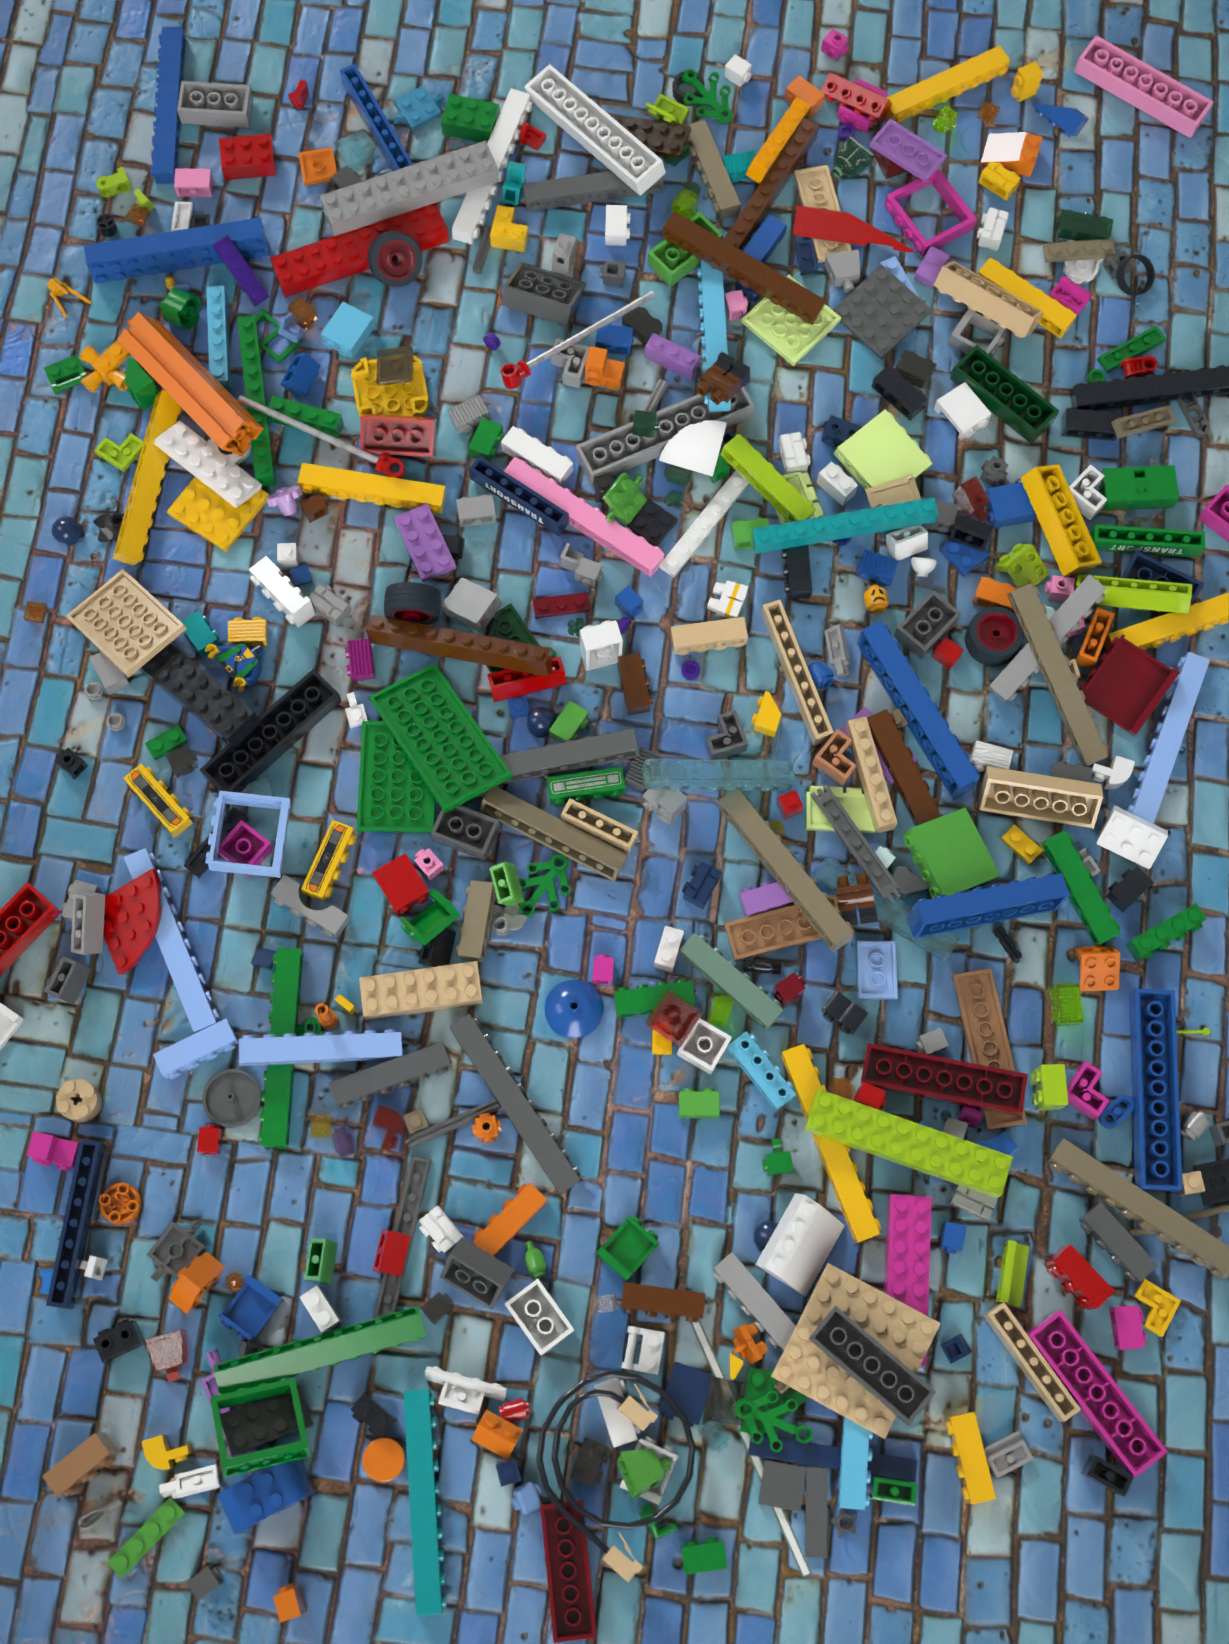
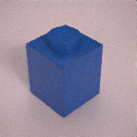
[615,585,644,619]
[939,1221,967,1254]

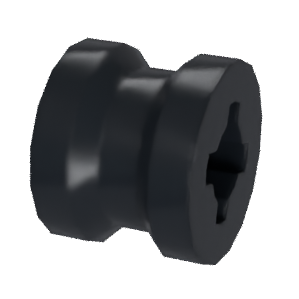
[97,214,117,237]

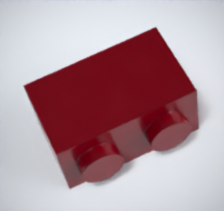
[771,972,806,1009]

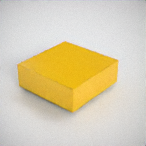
[334,994,356,1016]

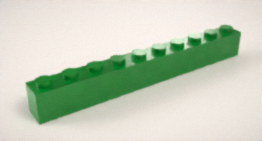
[237,315,277,487]
[258,948,304,1149]
[214,1306,426,1394]

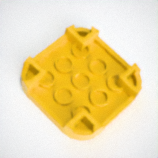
[351,351,429,420]

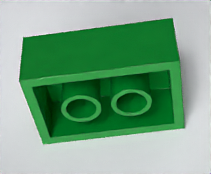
[441,94,500,144]

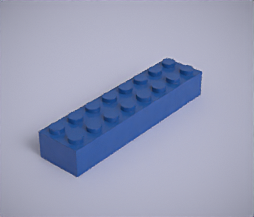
[907,873,1070,939]

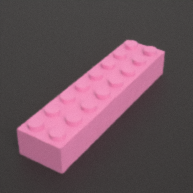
[1074,35,1214,138]

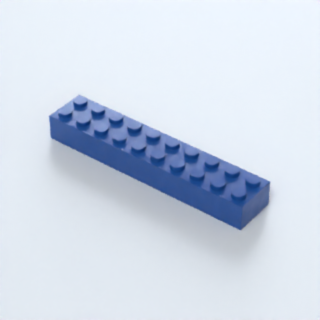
[84,217,269,283]
[857,621,979,800]
[1129,988,1182,1193]

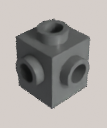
[980,455,1009,487]

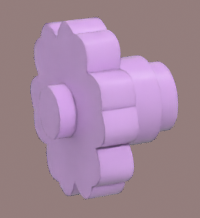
[265,486,303,516]

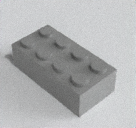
[177,81,253,128]

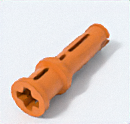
[315,1003,338,1030]

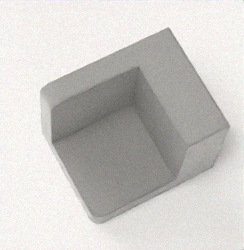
[560,543,584,572]

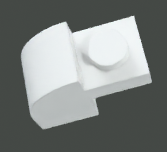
[1091,756,1135,790]

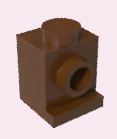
[299,494,330,523]

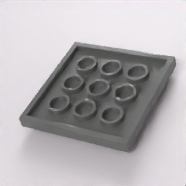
[833,264,932,360]

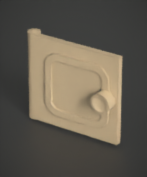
[865,475,921,508]

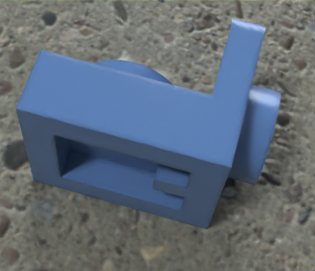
[278,312,306,343]

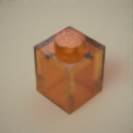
[287,297,318,330]

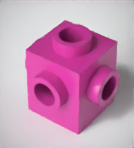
[821,28,849,61]

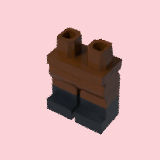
[697,352,750,405]
[836,873,878,926]

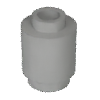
[1180,1111,1210,1141]

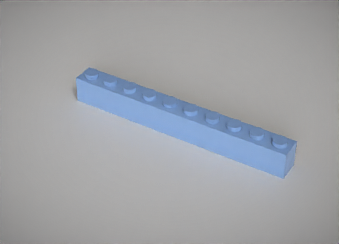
[1127,652,1210,824]
[124,848,220,1033]

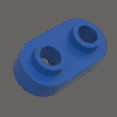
[1098,1095,1135,1129]

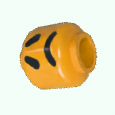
[863,585,889,614]

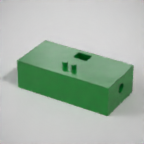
[1098,465,1180,511]

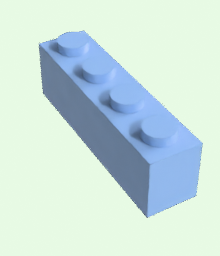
[153,1019,239,1079]

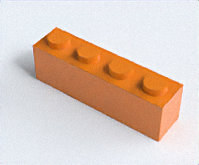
[473,1183,548,1257]

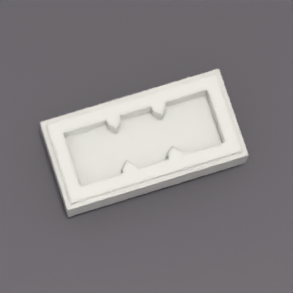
[171,201,194,231]

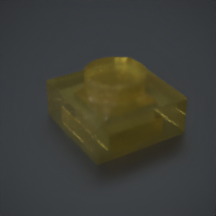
[310,1116,332,1138]

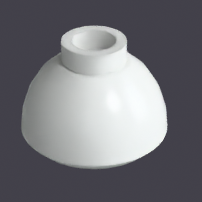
[911,557,937,577]

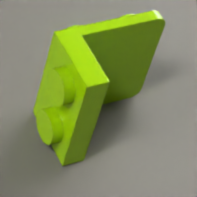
[645,93,690,125]
[994,543,1049,588]

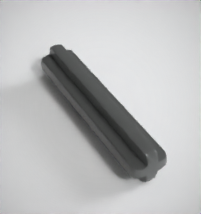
[473,226,492,274]

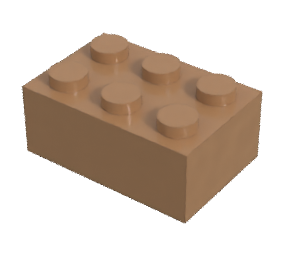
[42,1432,120,1497]

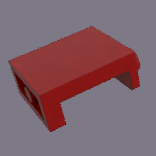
[372,853,430,915]

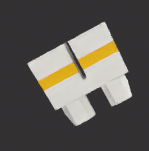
[707,580,748,619]

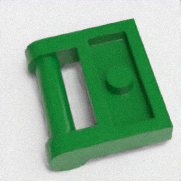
[44,355,87,395]

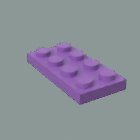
[869,119,947,183]
[393,503,457,582]

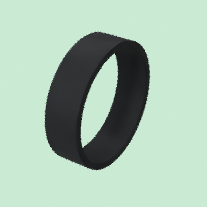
[1116,254,1155,296]

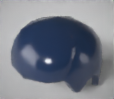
[51,516,83,545]
[527,707,556,738]
[753,1220,778,1251]

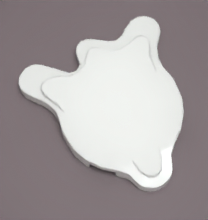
[1063,240,1107,286]

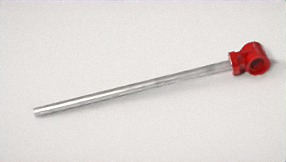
[500,291,656,389]
[238,395,406,479]

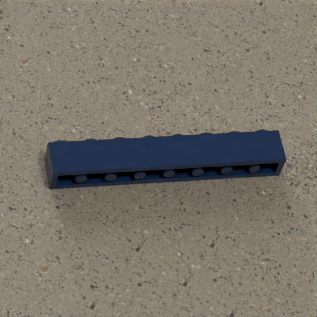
[46,1139,106,1309]

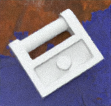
[621,1326,665,1375]

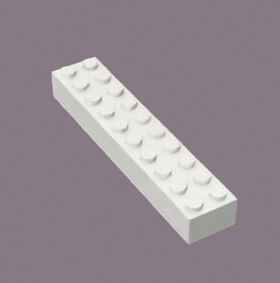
[524,64,666,196]

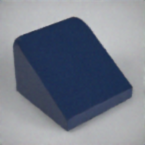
[251,947,277,971]
[940,1333,972,1364]

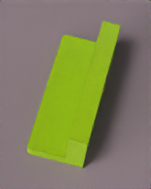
[996,1240,1029,1307]

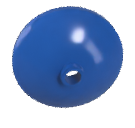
[545,980,604,1039]

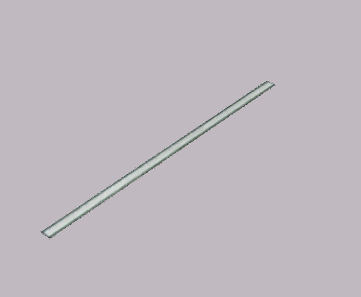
[690,1319,812,1578]

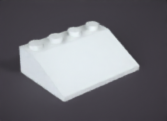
[755,1193,845,1297]

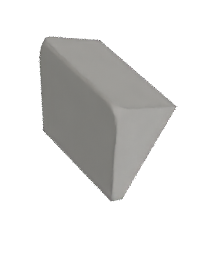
[942,1118,968,1139]

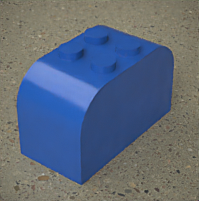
[217,1459,317,1535]

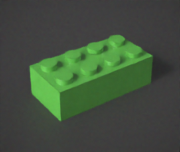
[647,212,723,287]

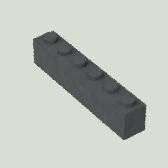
[328,1042,451,1109]

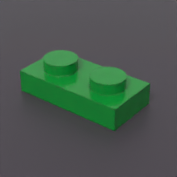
[145,725,188,761]

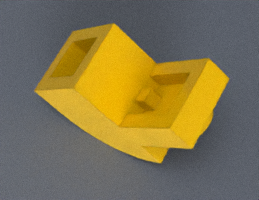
[141,1435,193,1470]

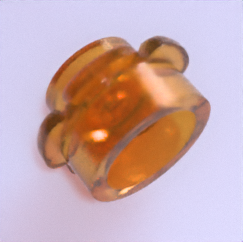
[224,1272,245,1291]

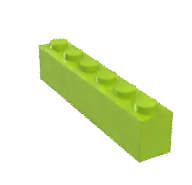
[720,433,816,522]
[1076,574,1192,614]

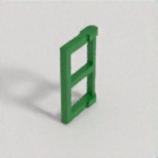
[256,309,302,364]

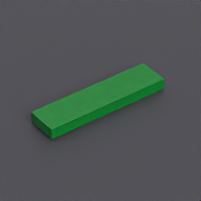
[1097,326,1166,373]

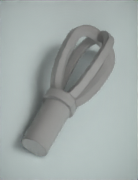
[78,1496,123,1530]

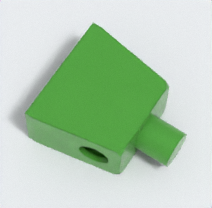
[616,1449,671,1499]

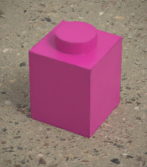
[593,954,614,985]

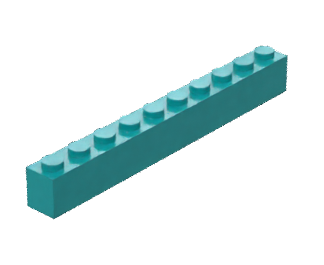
[751,497,938,554]
[403,1389,447,1616]

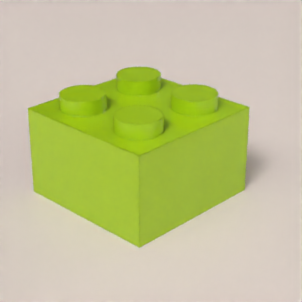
[1030,1064,1068,1111]

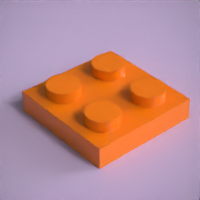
[298,147,337,186]

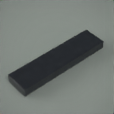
[184,807,249,879]

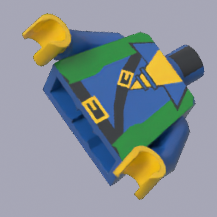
[205,643,265,692]

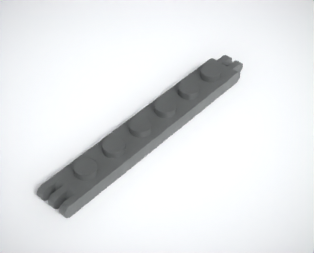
[810,784,901,903]

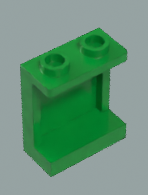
[399,888,460,946]
[596,1216,659,1282]

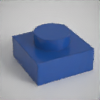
[508,696,530,719]

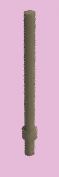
[1128,1203,1229,1237]

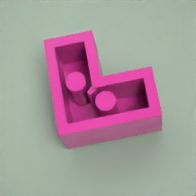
[1067,1061,1109,1120]
[26,1132,79,1171]

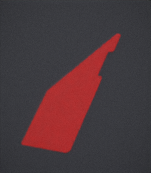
[793,205,914,253]

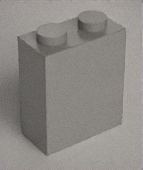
[441,577,502,633]

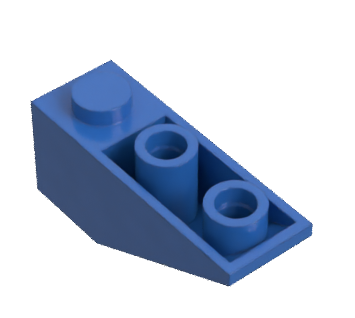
[1033,104,1090,137]

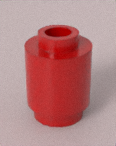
[499,1398,531,1423]

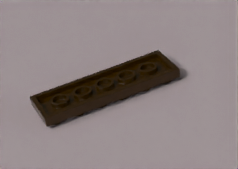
[608,113,691,159]

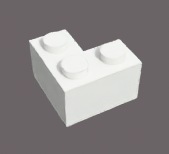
[1069,464,1107,521]

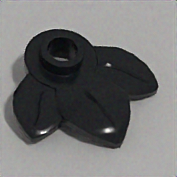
[93,513,124,543]

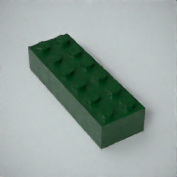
[950,345,1059,444]

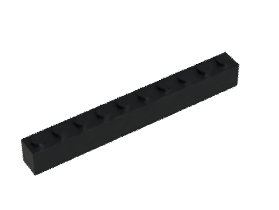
[1070,365,1229,411]

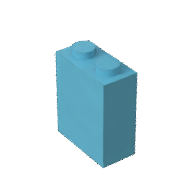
[320,302,375,359]

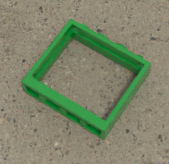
[210,1377,310,1478]

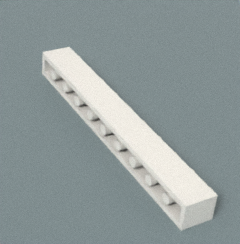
[452,89,532,245]

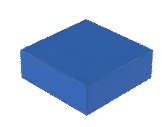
[289,564,313,587]

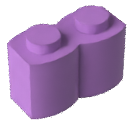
[914,246,950,288]

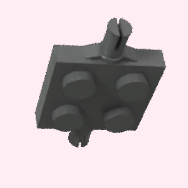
[147,1220,206,1282]

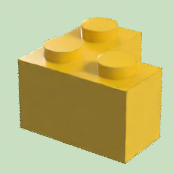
[490,205,529,253]

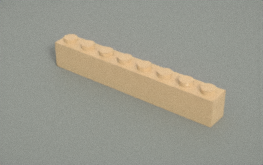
[761,600,834,746]

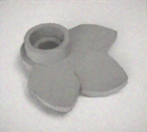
[492,904,527,936]

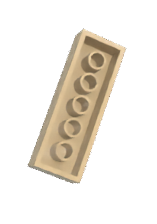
[933,261,1044,338]
[979,766,1103,828]
[359,961,483,1021]

